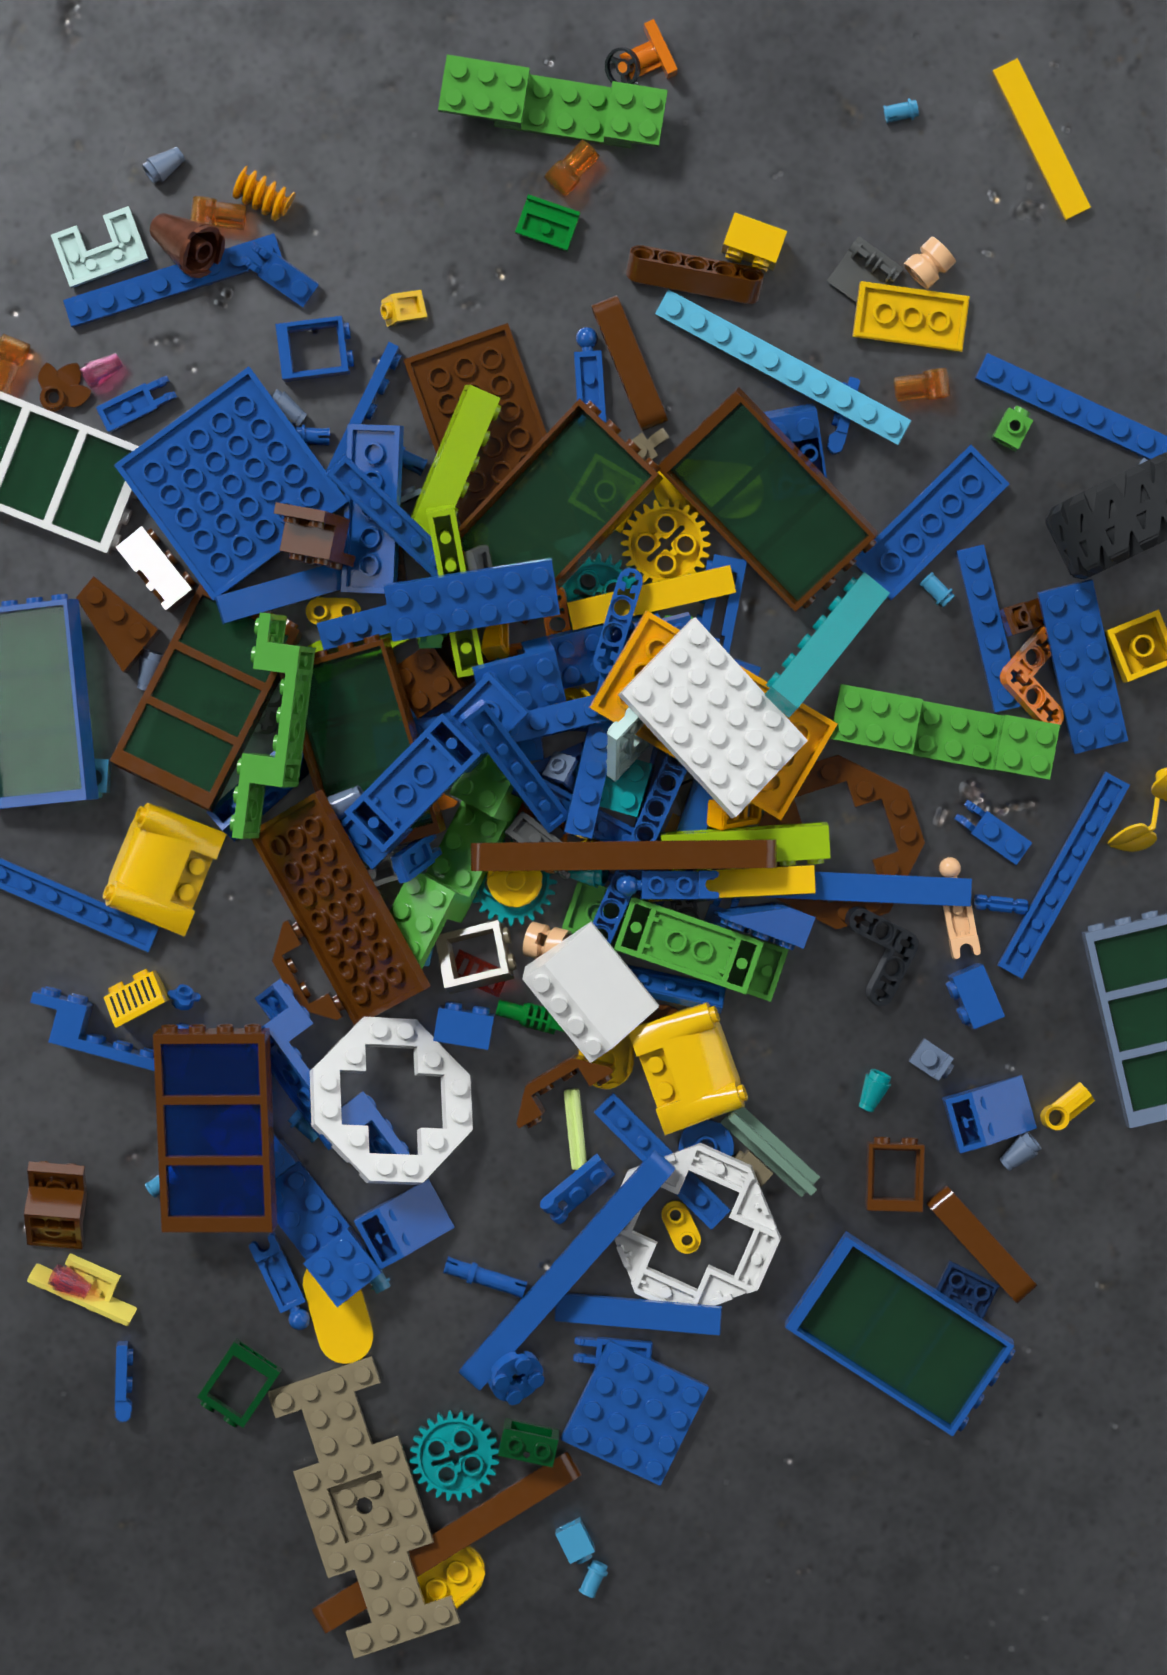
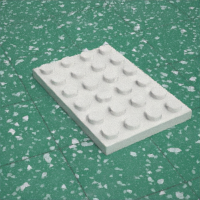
[618,617,808,818]

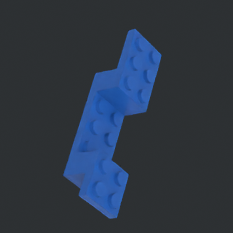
[472,611,691,711]
[340,672,530,870]
[250,979,410,1155]
[30,986,253,1079]
[201,1104,382,1307]

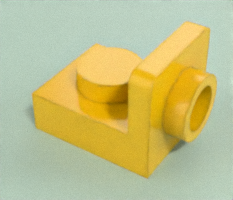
[380,290,427,327]

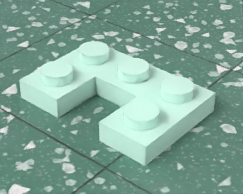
[51,206,149,288]
[606,707,650,782]

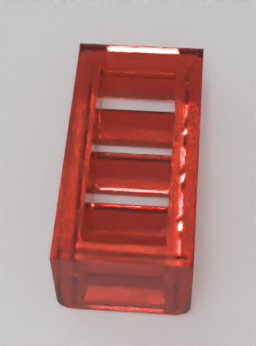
[455,949,506,997]

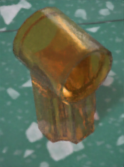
[544,139,600,197]
[190,196,247,230]
[0,334,30,394]
[893,368,951,402]

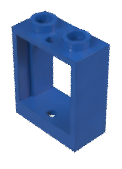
[275,316,354,382]

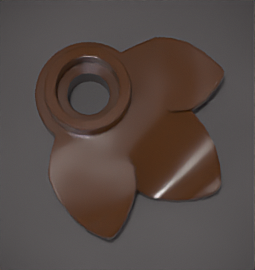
[38,363,92,412]

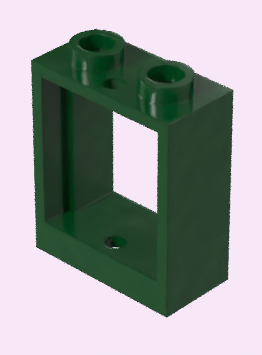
[197,1338,282,1428]
[498,1418,559,1468]

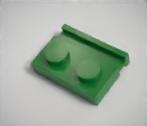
[515,194,581,252]

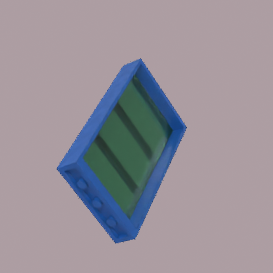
[0,594,99,809]
[785,1231,1015,1436]

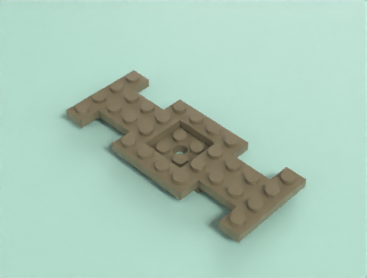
[267,1356,461,1659]

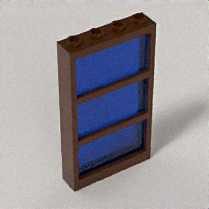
[153,1024,277,1232]

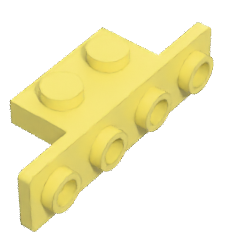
[27,1253,137,1326]

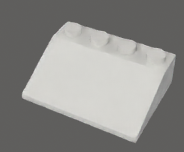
[522,921,659,1063]

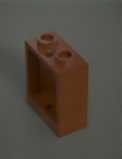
[865,1137,925,1212]

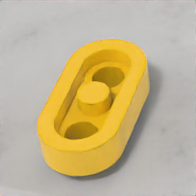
[306,598,362,625]
[661,1200,701,1254]

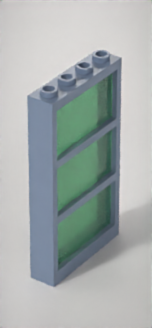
[1082,910,1167,1128]

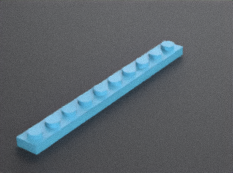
[655,289,912,446]

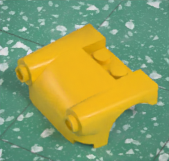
[103,803,227,937]
[629,1002,748,1135]

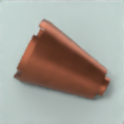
[150,213,225,278]

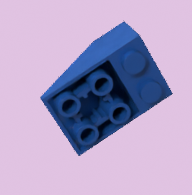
[760,403,827,500]
[714,902,816,950]
[942,1075,1037,1153]
[354,1178,455,1270]

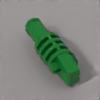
[495,999,565,1035]

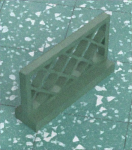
[720,1107,820,1197]

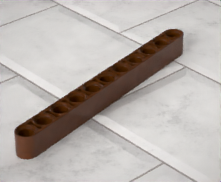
[471,840,777,871]
[312,1451,582,1634]

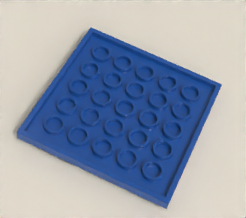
[114,366,348,601]

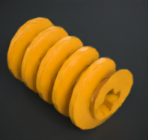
[233,166,296,221]

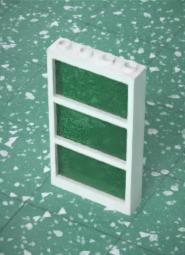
[0,391,139,555]

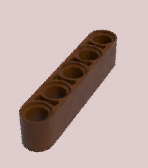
[626,245,764,304]
[591,295,668,431]
[926,1185,1038,1304]

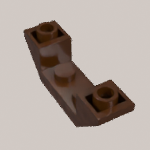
[999,598,1044,637]
[272,920,345,1020]
[516,1054,616,1128]

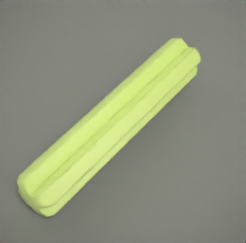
[564,1088,587,1170]

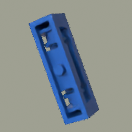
[696,554,747,654]

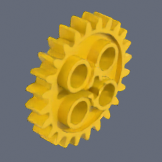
[621,498,711,583]

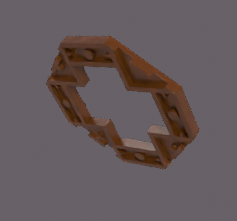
[758,755,925,929]

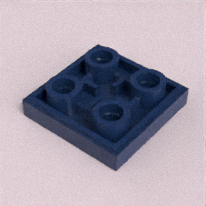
[925,1260,1000,1335]

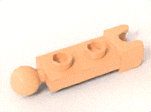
[939,857,981,959]

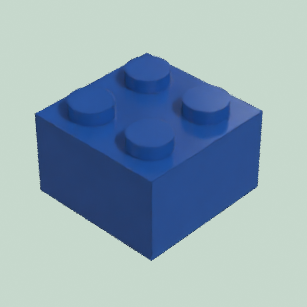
[945,963,1005,1029]
[433,1001,495,1050]

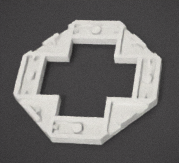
[310,1017,473,1185]
[614,1143,781,1305]

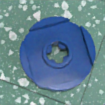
[678,1119,734,1156]
[488,1351,545,1405]

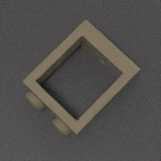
[436,920,517,994]

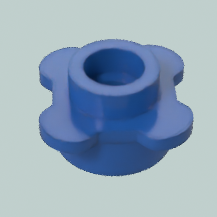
[167,984,201,1010]

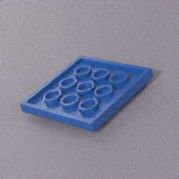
[560,1339,709,1486]

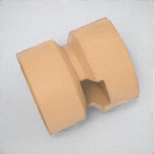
[903,237,956,290]
[523,922,572,959]

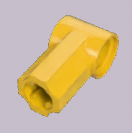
[1040,1082,1095,1130]

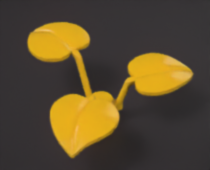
[1108,768,1167,852]

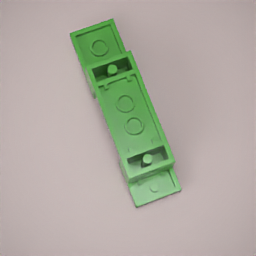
[438,55,668,149]
[230,612,316,839]
[830,684,1060,780]
[390,754,523,969]
[562,881,789,1002]

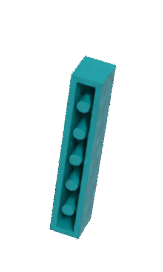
[765,572,890,718]

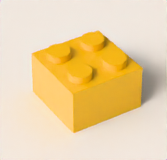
[721,212,787,273]
[1104,609,1167,683]

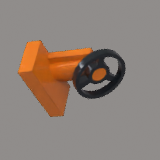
[605,19,678,84]

